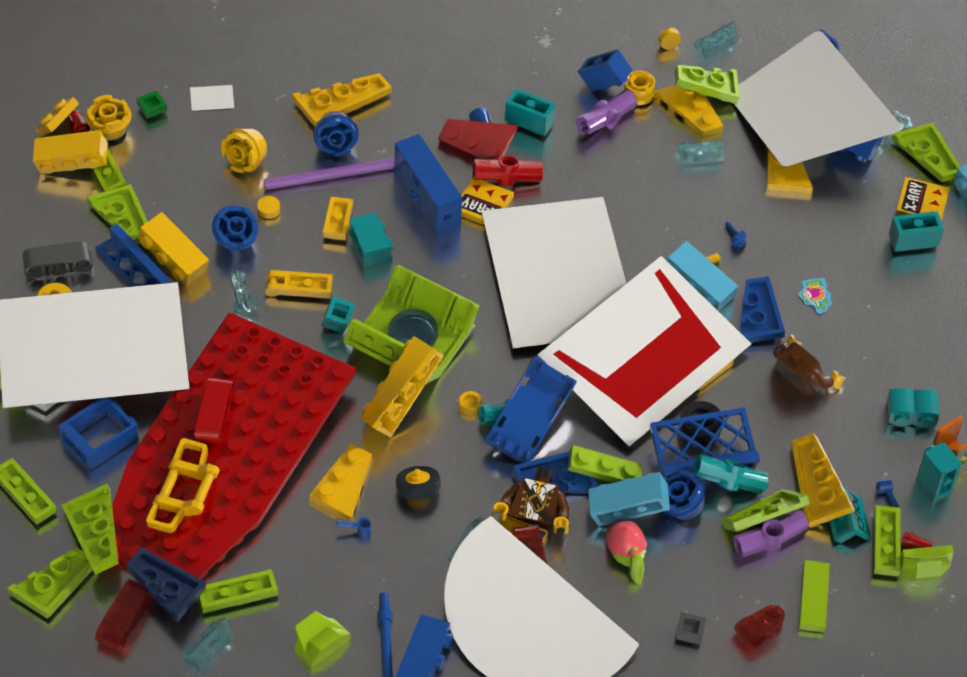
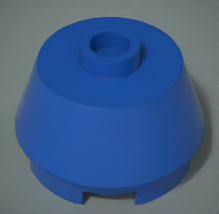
[313,111,359,157]
[212,205,258,251]
[663,470,705,520]

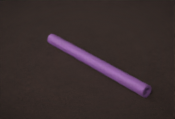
[263,158,394,190]

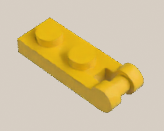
[264,270,333,299]

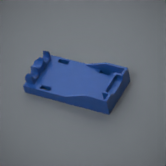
[484,356,577,464]

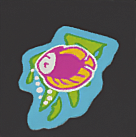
[798,278,832,315]

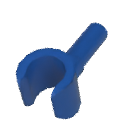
[725,221,746,248]
[876,478,901,509]
[336,517,371,537]

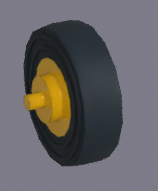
[396,466,441,500]

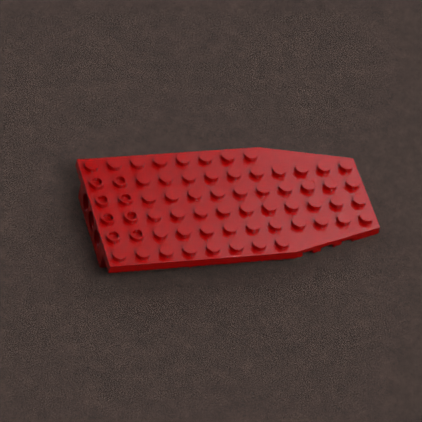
[112,312,356,580]

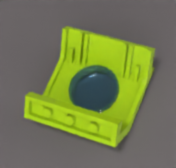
[343,265,480,384]

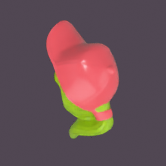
[605,521,647,585]

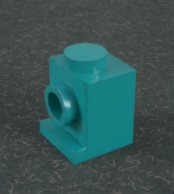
[321,296,355,334]

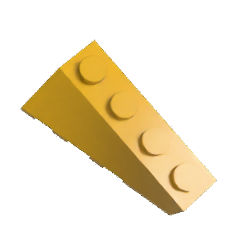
[360,336,444,438]

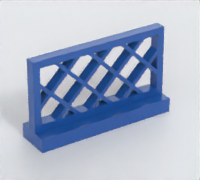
[649,407,760,478]

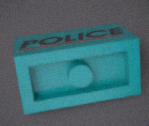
[830,488,872,544]

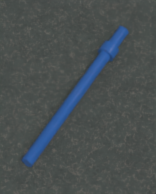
[377,592,393,677]

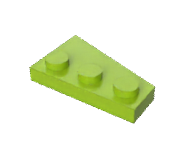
[674,65,740,104]
[892,122,961,182]
[87,184,148,245]

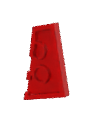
[437,119,518,160]

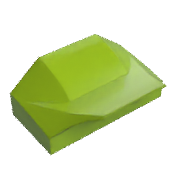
[901,545,954,579]
[294,611,351,669]

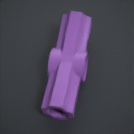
[576,90,637,135]
[733,509,809,558]

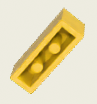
[33,130,108,174]
[139,212,209,286]

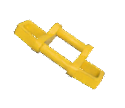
[146,438,220,533]

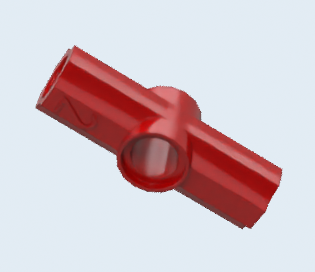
[472,156,543,186]

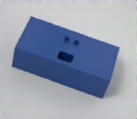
[394,134,462,236]

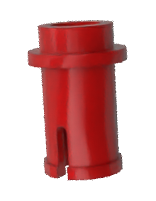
[67,110,90,133]
[901,531,934,550]

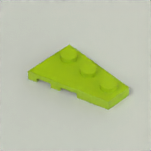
[721,489,810,533]
[7,547,92,619]

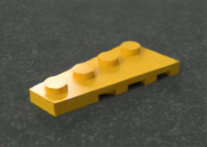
[791,433,855,528]

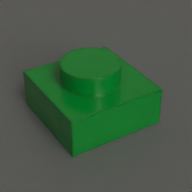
[137,90,167,119]

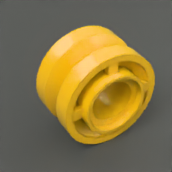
[624,70,655,105]

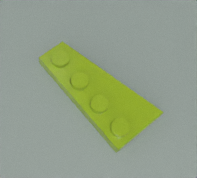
[61,483,119,575]

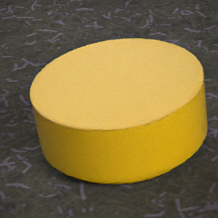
[658,28,681,50]
[257,196,280,219]
[458,391,483,416]

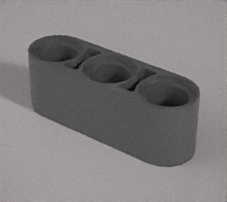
[22,241,93,279]

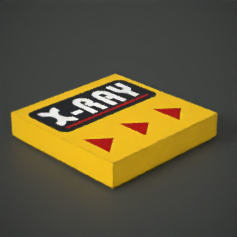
[461,177,514,225]
[895,177,950,220]

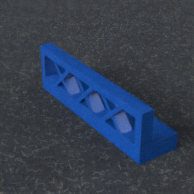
[95,223,172,287]

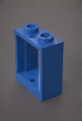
[58,397,138,471]

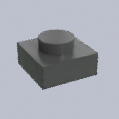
[675,612,706,645]

